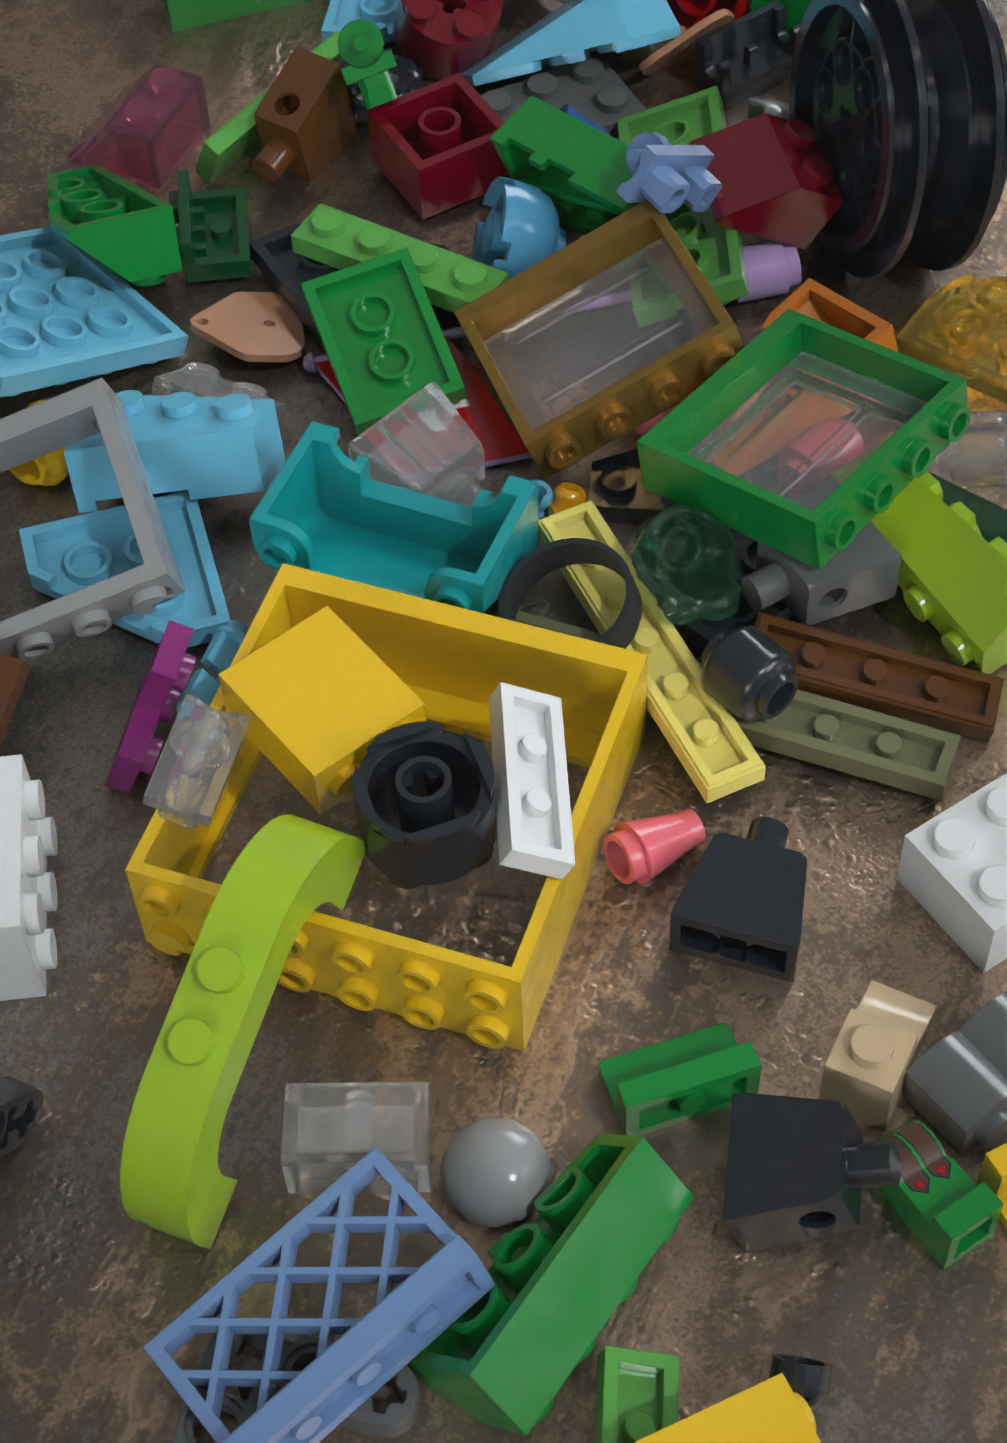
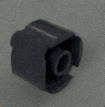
[352,721,497,889]

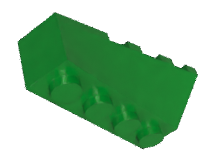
[407,1133,694,1436]

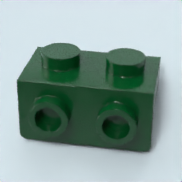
[168,169,252,283]

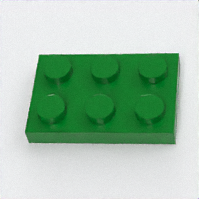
[301,247,466,436]

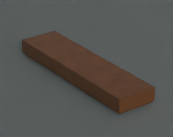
[754,612,1004,742]

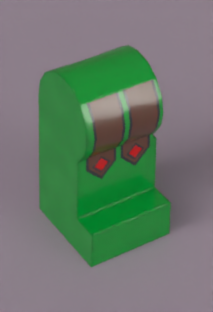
[877,1119,1004,1271]

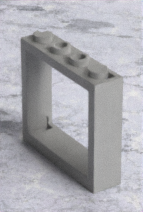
[0,378,185,660]

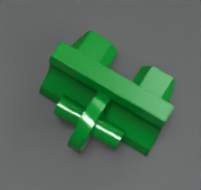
[337,19,398,109]

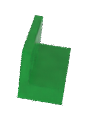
[599,1023,762,1136]

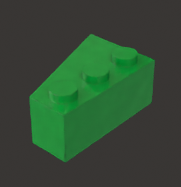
[490,95,684,235]

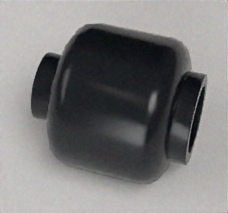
[701,626,799,722]

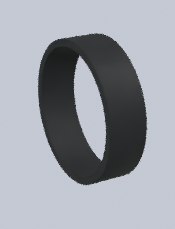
[498,538,642,649]

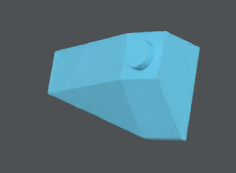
[461,0,681,86]

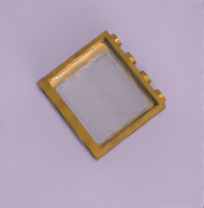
[454,199,745,479]

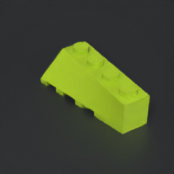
[831,442,1007,674]

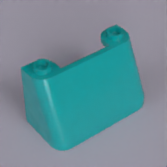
[249,421,538,613]

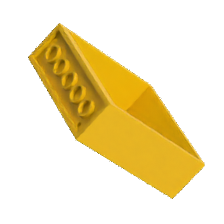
[125,563,648,1052]

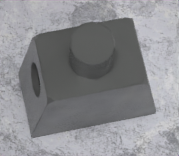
[740,480,902,625]

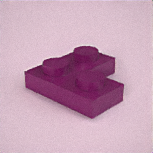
[105,620,196,794]

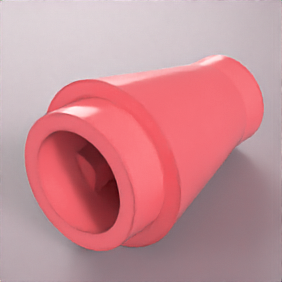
[603,808,705,885]

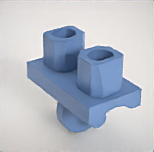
[616,132,722,213]

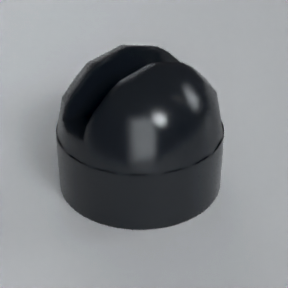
[769,1354,833,1412]

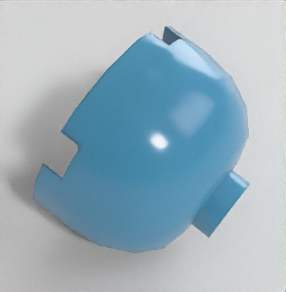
[472,176,567,279]

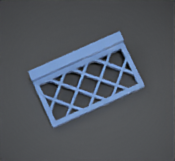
[144,1147,496,1443]

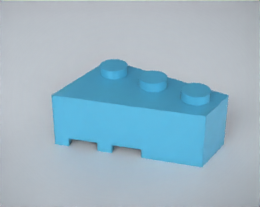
[63,390,286,514]

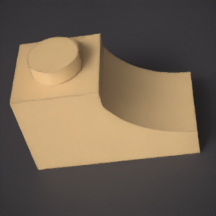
[819,980,937,1132]

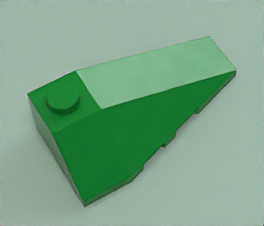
[47,164,182,286]

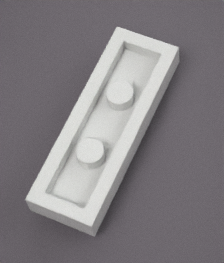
[489,682,576,880]

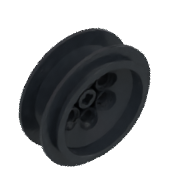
[789,0,1007,278]

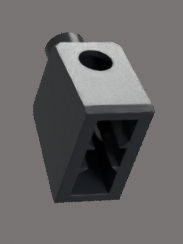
[669,817,807,983]
[723,1092,901,1251]

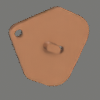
[639,9,735,76]
[189,291,305,362]

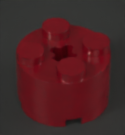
[393,0,502,80]

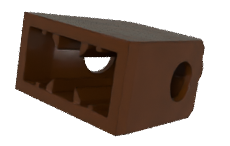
[252,47,358,183]

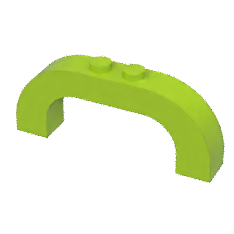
[120,814,366,1249]

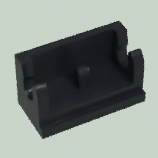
[693,0,801,112]

